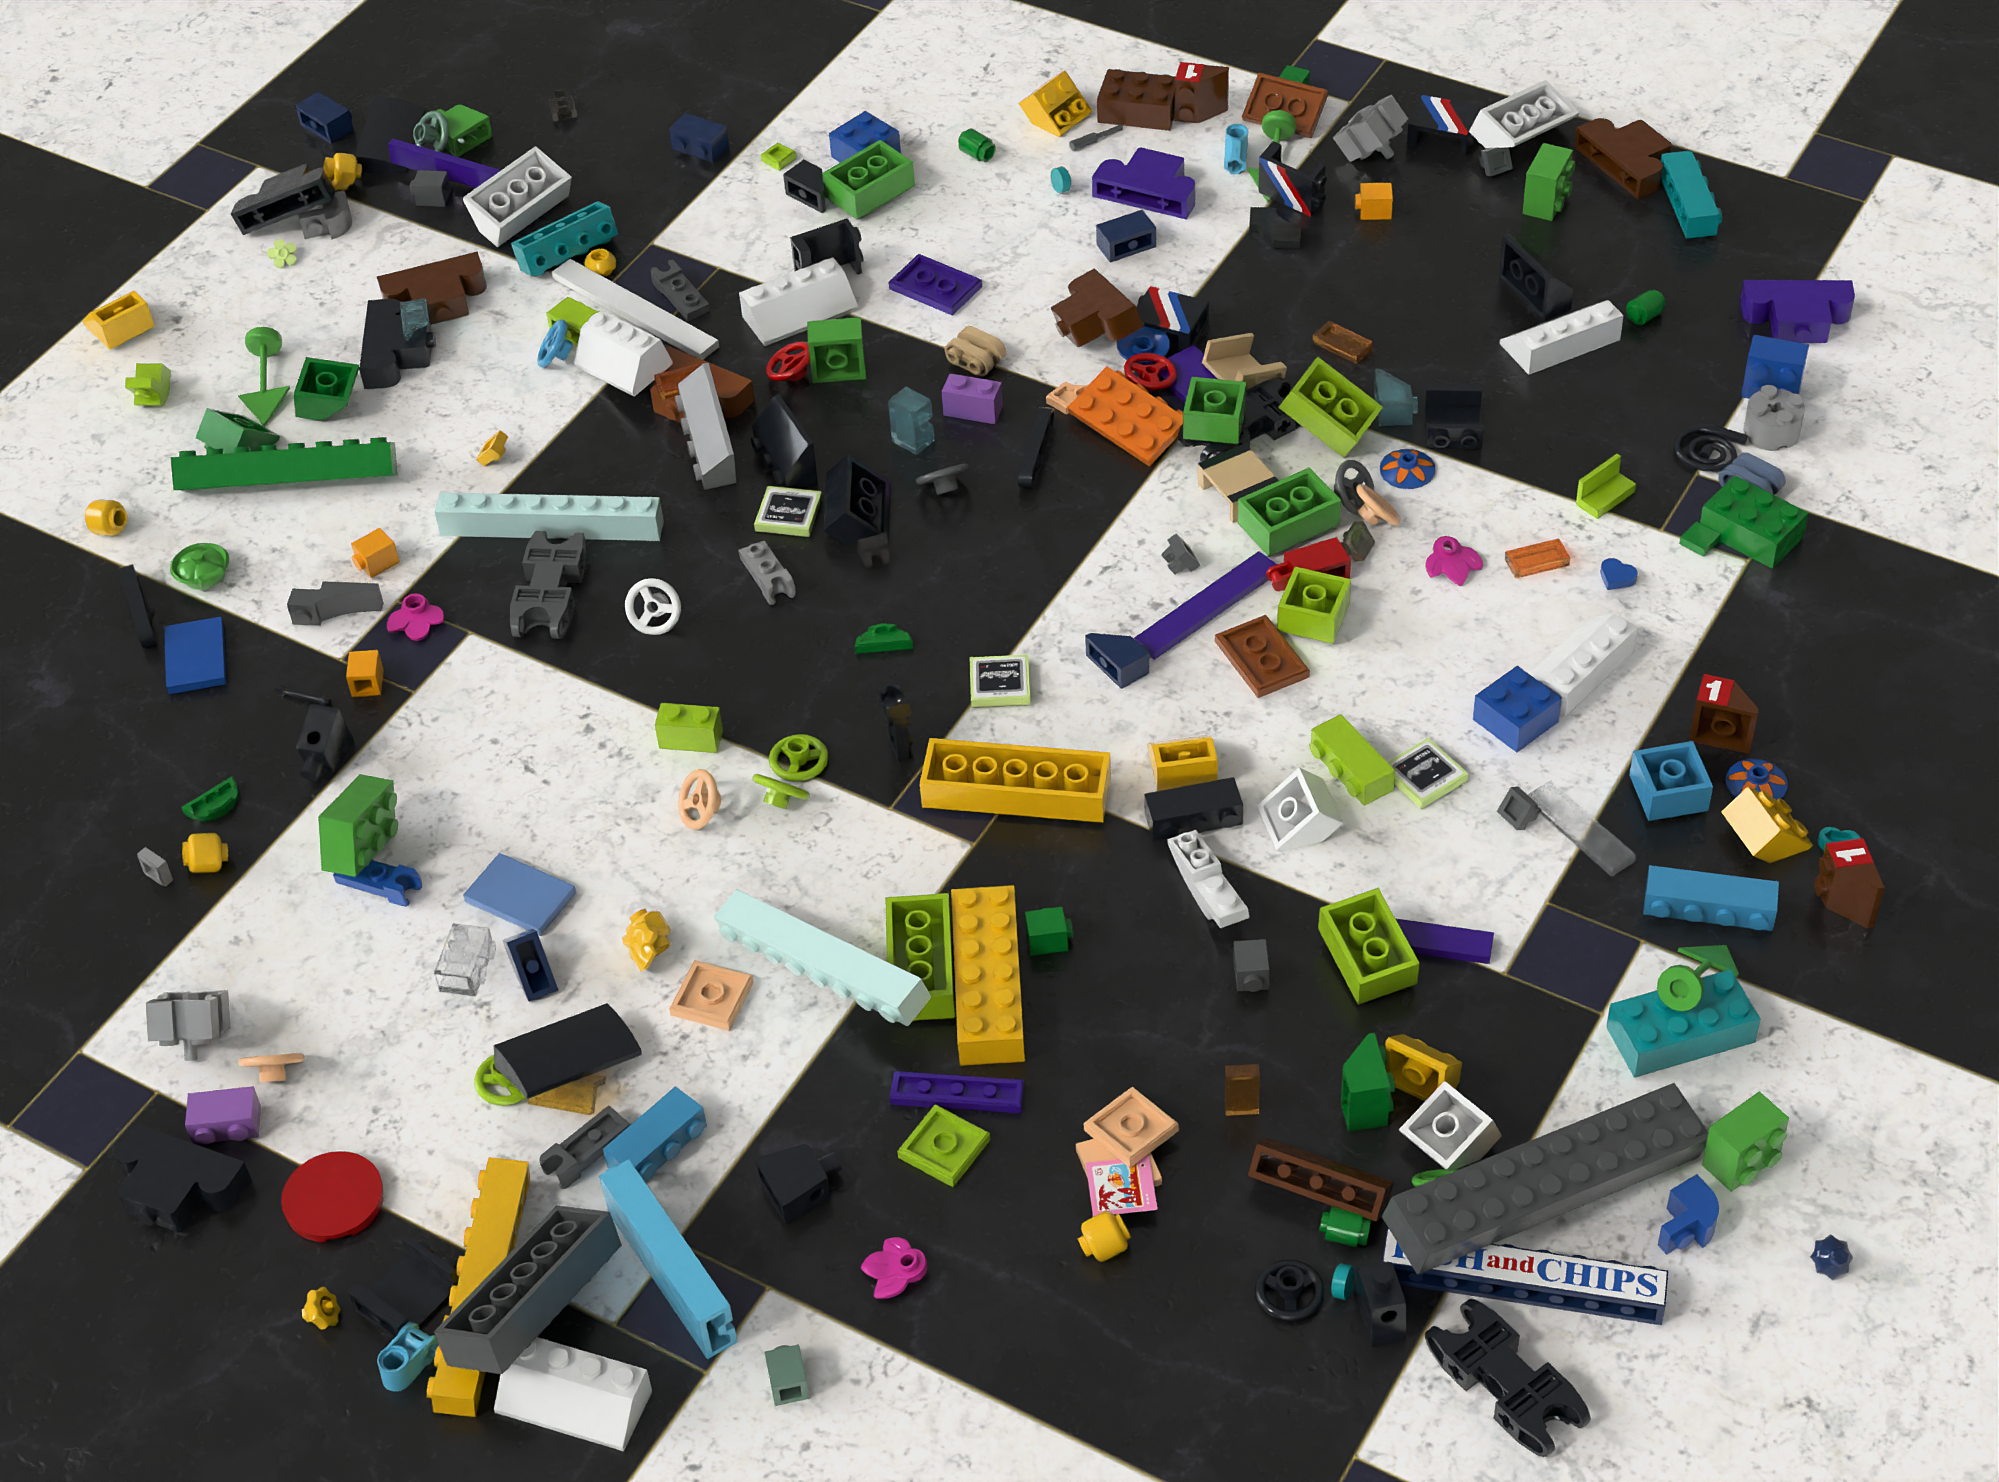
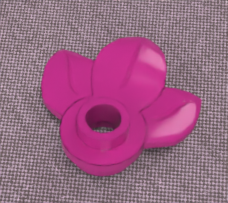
[1425,536,1483,586]
[387,593,444,641]
[861,1237,927,1299]

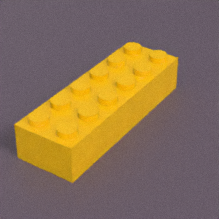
[920,738,1111,823]
[951,885,1025,1066]

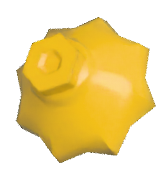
[302,1287,341,1329]

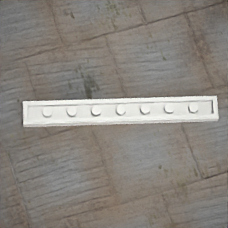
[552,259,719,360]

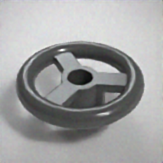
[1334,460,1375,515]
[916,463,969,495]

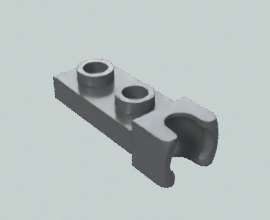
[651,260,710,322]
[539,1105,631,1189]

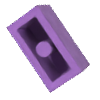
[942,374,1003,424]
[185,1086,261,1145]

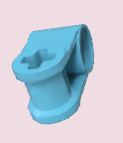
[377,1321,439,1392]

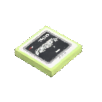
[754,486,822,537]
[970,655,1031,708]
[1388,738,1469,809]

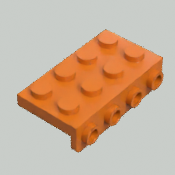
[1067,366,1183,467]

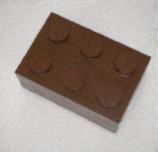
[1097,69,1176,131]

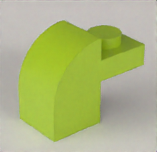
[125,363,171,406]

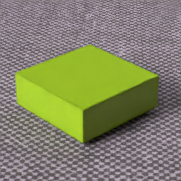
[761,142,797,171]

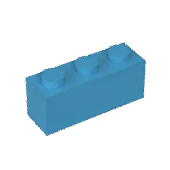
[603,1086,707,1182]

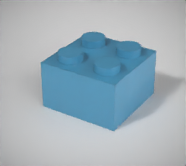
[1629,741,1713,821]

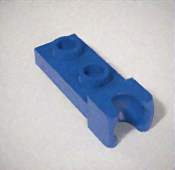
[333,860,422,907]

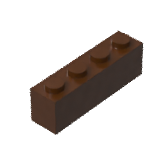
[1248,1138,1395,1221]

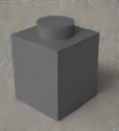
[410,170,451,207]
[1233,939,1269,992]

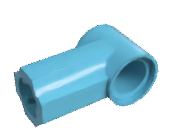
[1224,124,1248,174]

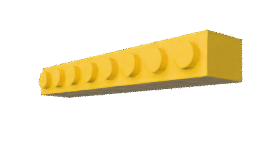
[427,1157,530,1417]

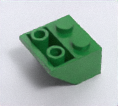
[1341,1033,1395,1132]

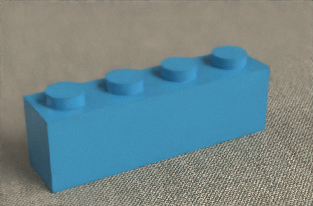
[1643,865,1779,931]

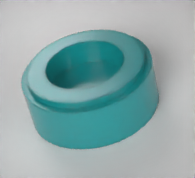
[1050,166,1071,193]
[1331,1263,1355,1300]

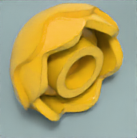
[584,249,616,276]

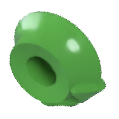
[170,543,229,591]

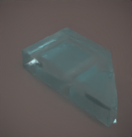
[400,298,430,340]

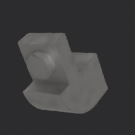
[298,190,352,240]

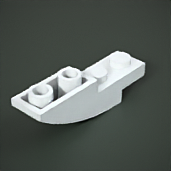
[1167,830,1249,928]

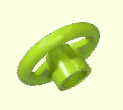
[769,734,828,782]
[752,774,810,809]
[474,1055,526,1106]

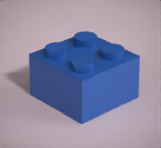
[829,111,901,162]
[1741,335,1809,399]
[1473,665,1562,753]

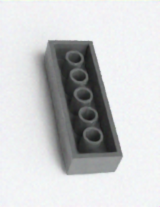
[434,1205,622,1374]

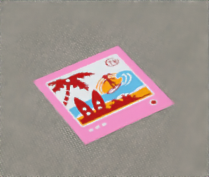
[1086,1156,1158,1217]

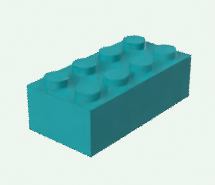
[1606,969,1761,1078]

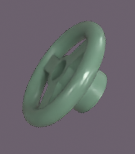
[413,111,449,153]

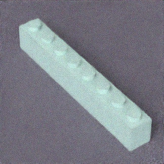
[434,493,664,541]
[713,889,931,1026]

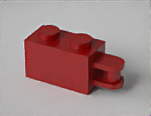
[1266,537,1351,592]

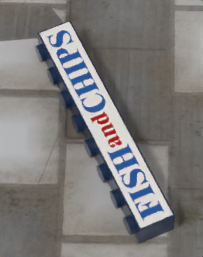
[1381,1228,1668,1325]

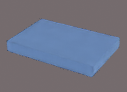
[463,853,576,936]

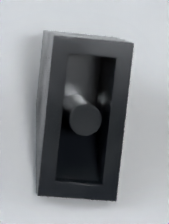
[783,159,826,214]

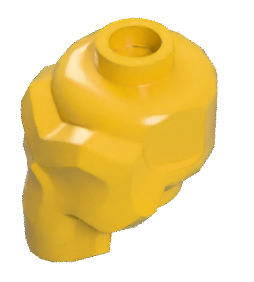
[324,153,362,191]
[622,909,671,971]

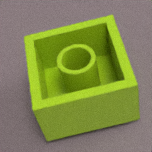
[1277,567,1351,644]

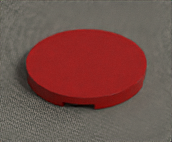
[281,1151,384,1242]

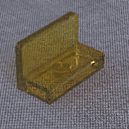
[528,1074,606,1115]

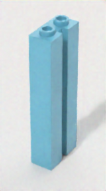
[599,1159,737,1359]

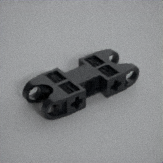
[1178,377,1301,462]
[1425,1299,1591,1457]

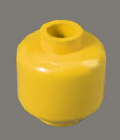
[85,499,128,536]
[182,833,228,873]
[1078,1210,1131,1262]

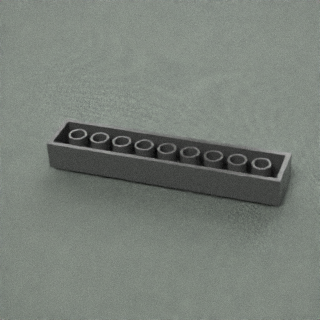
[1382,1083,1709,1275]

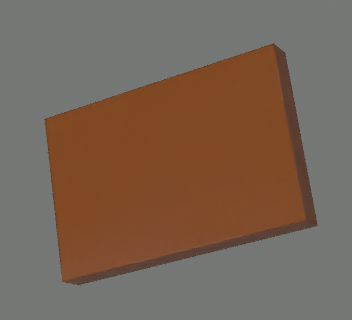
[1242,72,1329,138]
[1215,615,1310,698]

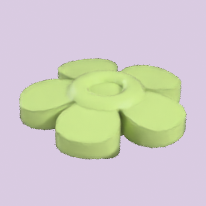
[267,239,297,268]

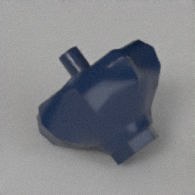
[1810,1234,1853,1280]

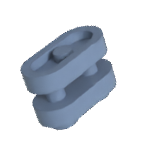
[1718,453,1786,495]

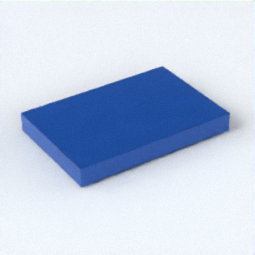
[164,616,227,694]

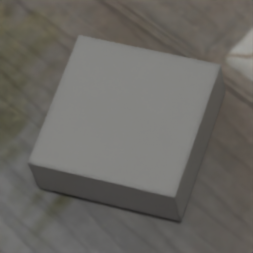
[137,847,173,887]

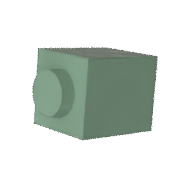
[765,1344,810,1406]

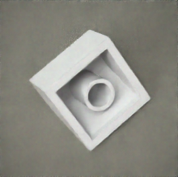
[1257,767,1343,852]
[1399,1081,1502,1172]

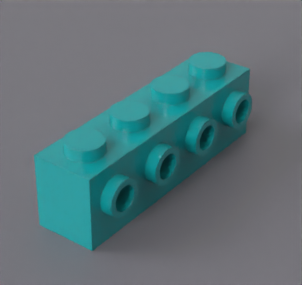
[1661,150,1722,239]
[511,201,618,277]

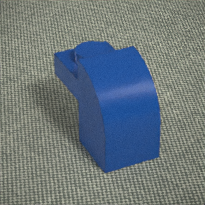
[1657,1174,1719,1255]

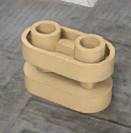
[945,326,1006,376]

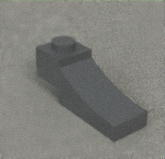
[287,581,384,626]

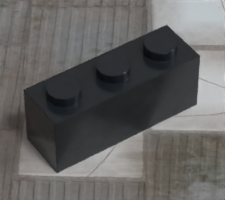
[1144,777,1243,841]

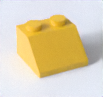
[1384,1034,1462,1101]

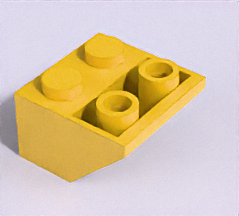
[1018,70,1093,137]
[83,291,155,350]
[1147,735,1218,791]
[1721,787,1813,863]

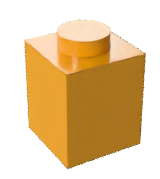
[1355,183,1393,220]
[351,528,400,578]
[346,650,384,697]

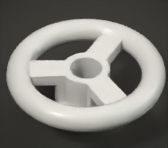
[625,578,681,635]

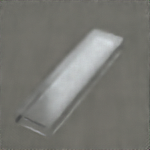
[1527,781,1636,877]

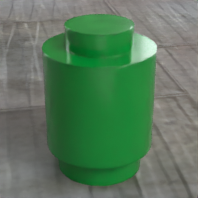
[958,128,996,162]
[1626,290,1666,325]
[1319,1206,1371,1247]

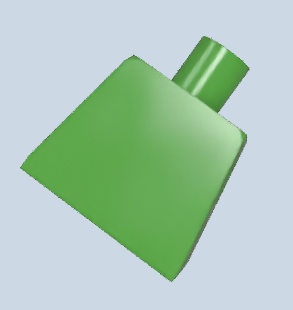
[436,104,493,157]

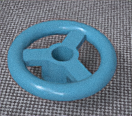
[537,319,572,368]

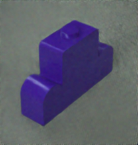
[1092,147,1195,220]
[1740,280,1855,343]

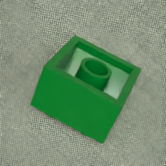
[294,357,359,421]
[195,408,280,454]

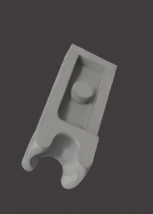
[738,541,796,605]

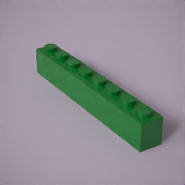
[170,437,398,490]

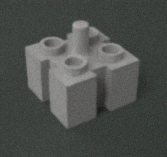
[1333,95,1408,162]
[146,990,230,1061]

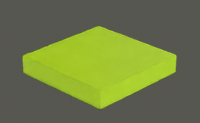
[897,1104,991,1187]

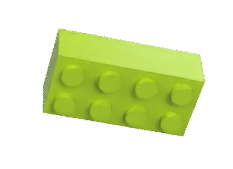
[885,893,955,1022]

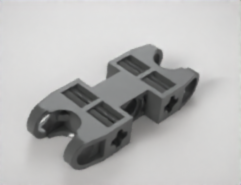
[510,531,586,639]

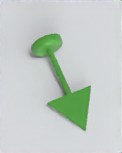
[1247,110,1297,203]
[238,327,290,427]
[1657,945,1739,1011]

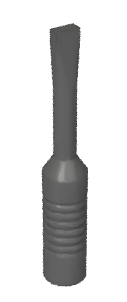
[1069,124,1123,151]

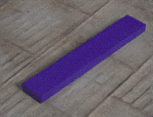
[388,138,501,188]
[1134,551,1277,660]

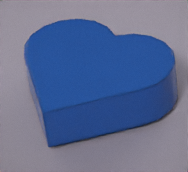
[1600,558,1638,590]

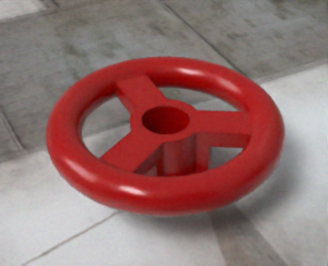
[766,342,810,381]
[1124,353,1177,392]

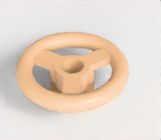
[1356,484,1401,526]
[678,769,721,830]
[238,1053,305,1082]

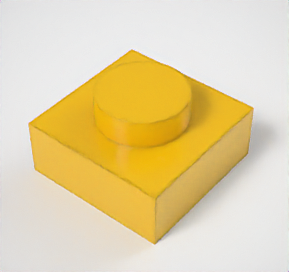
[476,430,508,467]

